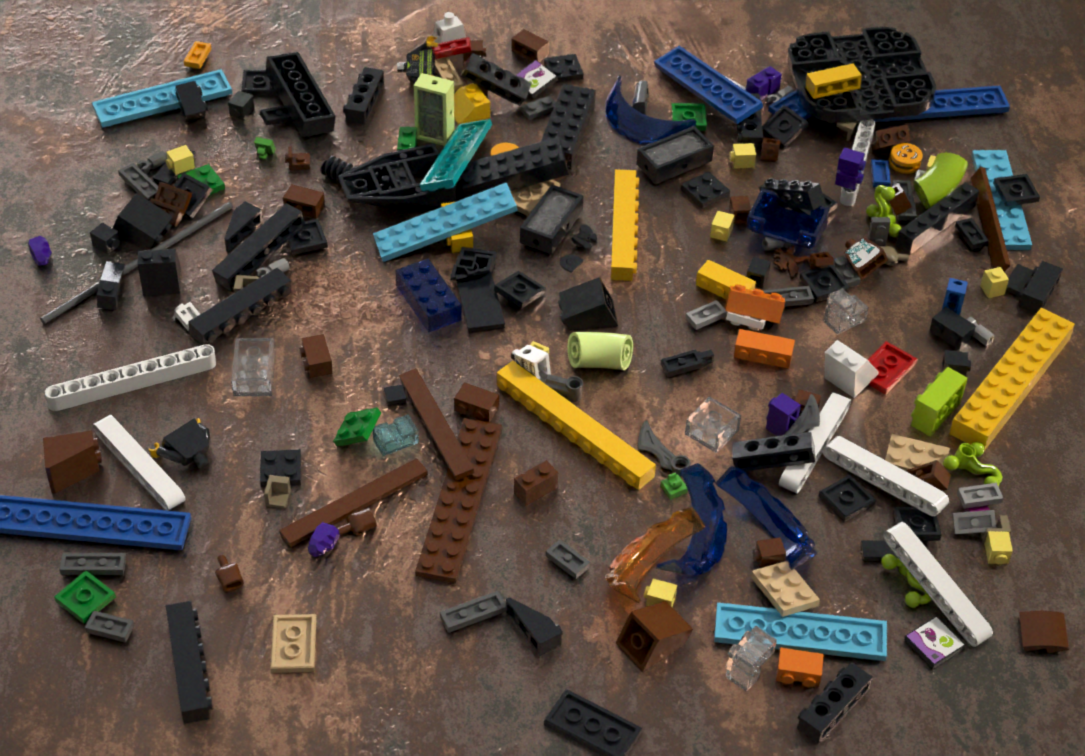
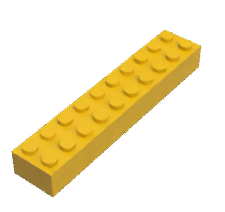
[949,308,1075,450]

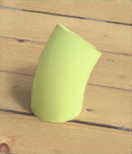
[567,332,633,370]

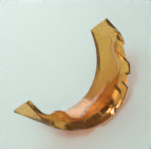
[605,507,705,603]

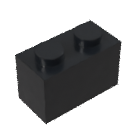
[175,81,208,122]
[929,307,976,350]

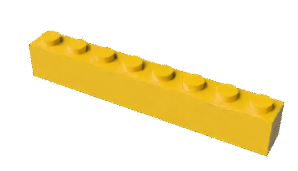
[611,169,639,281]

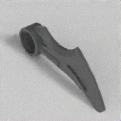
[784,394,820,435]
[638,420,691,476]

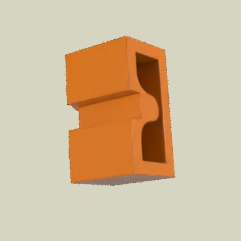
[776,648,824,688]

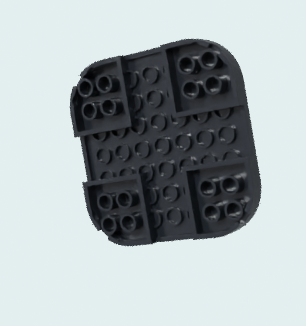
[787,27,936,124]

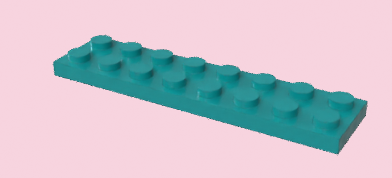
[420,119,492,192]

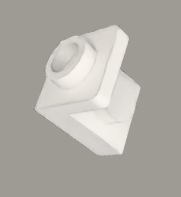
[172,302,200,331]

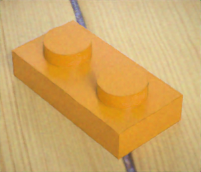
[184,41,211,69]

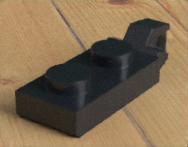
[661,349,714,377]

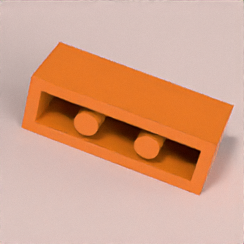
[725,284,785,324]
[734,329,795,369]

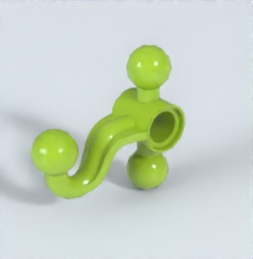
[866,185,902,238]
[943,442,1003,487]
[881,554,938,608]

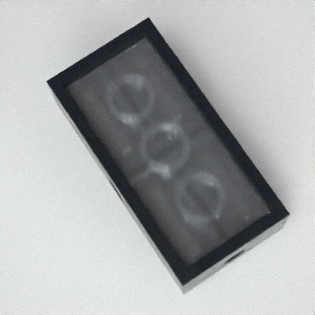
[636,126,714,184]
[520,185,584,255]

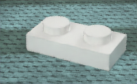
[726,312,766,331]

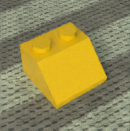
[454,83,490,125]

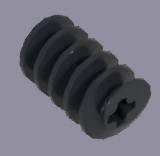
[320,156,357,183]

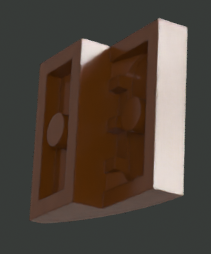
[150,182,192,226]
[1019,610,1069,653]

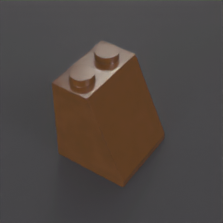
[43,430,102,494]
[615,601,693,671]

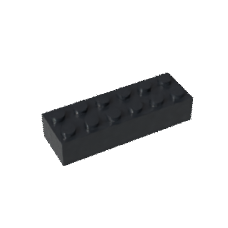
[265,52,336,137]
[541,84,596,169]
[460,137,569,198]

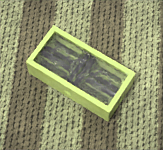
[414,73,454,146]

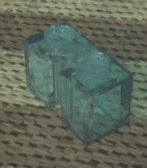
[373,414,419,456]

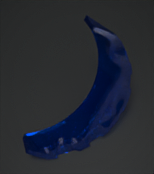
[605,75,696,144]
[656,463,727,576]
[715,466,817,570]

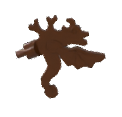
[773,245,810,279]

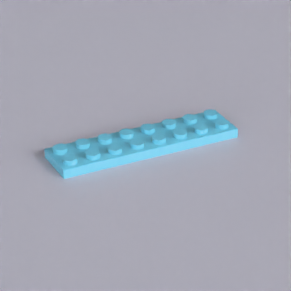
[92,69,232,128]
[971,150,1032,250]
[373,182,518,262]
[714,602,887,661]

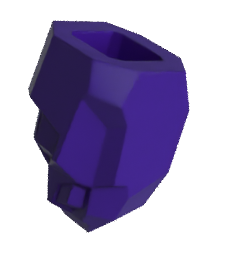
[28,236,52,266]
[308,522,339,557]

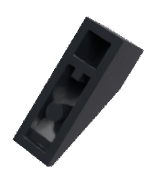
[224,201,263,253]
[97,261,125,310]
[506,597,563,656]

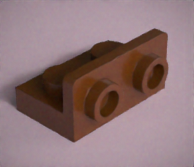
[871,125,911,151]

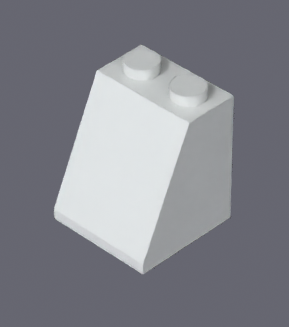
[825,340,879,398]

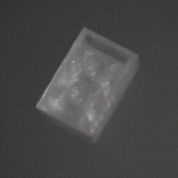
[231,338,276,396]

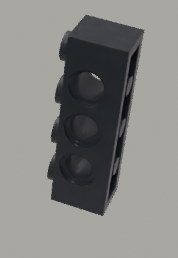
[460,53,532,106]
[343,67,384,125]
[737,93,763,151]
[759,178,825,210]
[732,432,815,473]
[797,662,873,744]

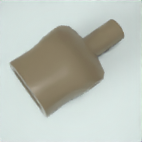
[879,246,909,266]

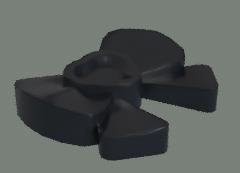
[571,224,597,250]

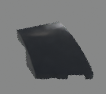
[450,247,497,280]

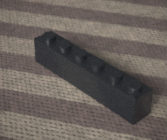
[896,182,979,255]
[212,204,305,291]
[188,268,291,345]
[165,601,213,724]

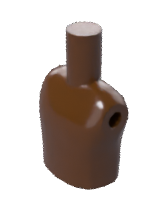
[337,508,377,536]
[215,555,244,592]

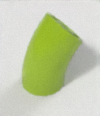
[913,152,968,210]

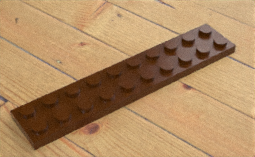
[415,418,502,584]

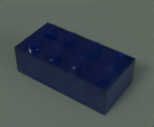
[395,258,462,333]

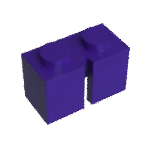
[746,66,782,101]
[835,147,866,190]
[766,393,801,436]

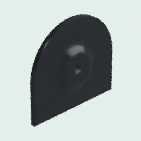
[560,255,584,273]

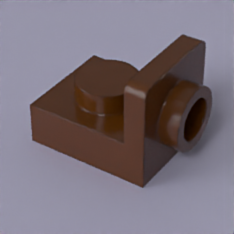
[761,138,780,161]
[285,146,310,170]
[810,252,834,270]

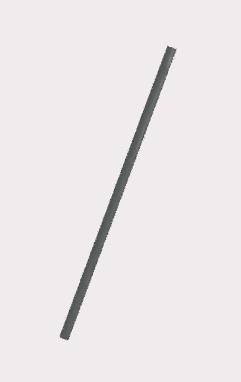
[40,202,233,324]

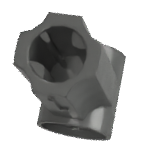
[545,374,583,402]

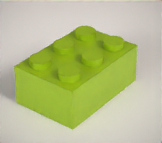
[911,367,968,437]

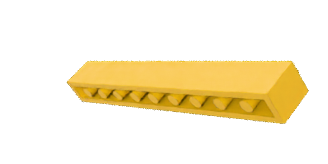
[497,361,656,490]

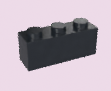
[1018,261,1063,313]

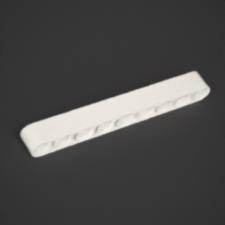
[45,345,216,411]

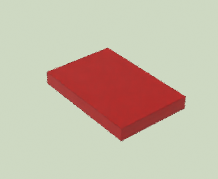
[868,341,918,395]

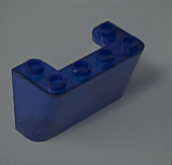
[747,188,830,249]

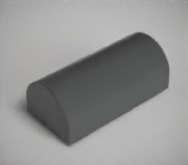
[632,81,649,115]

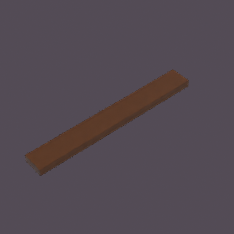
[970,166,1011,272]
[399,368,475,480]
[279,458,428,548]

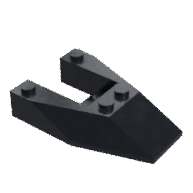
[338,143,456,207]

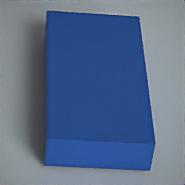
[870,160,891,187]

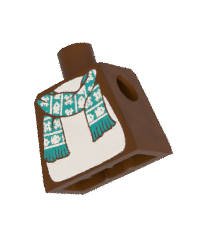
[844,237,888,281]

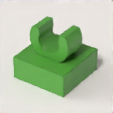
[254,137,276,159]
[660,473,688,500]

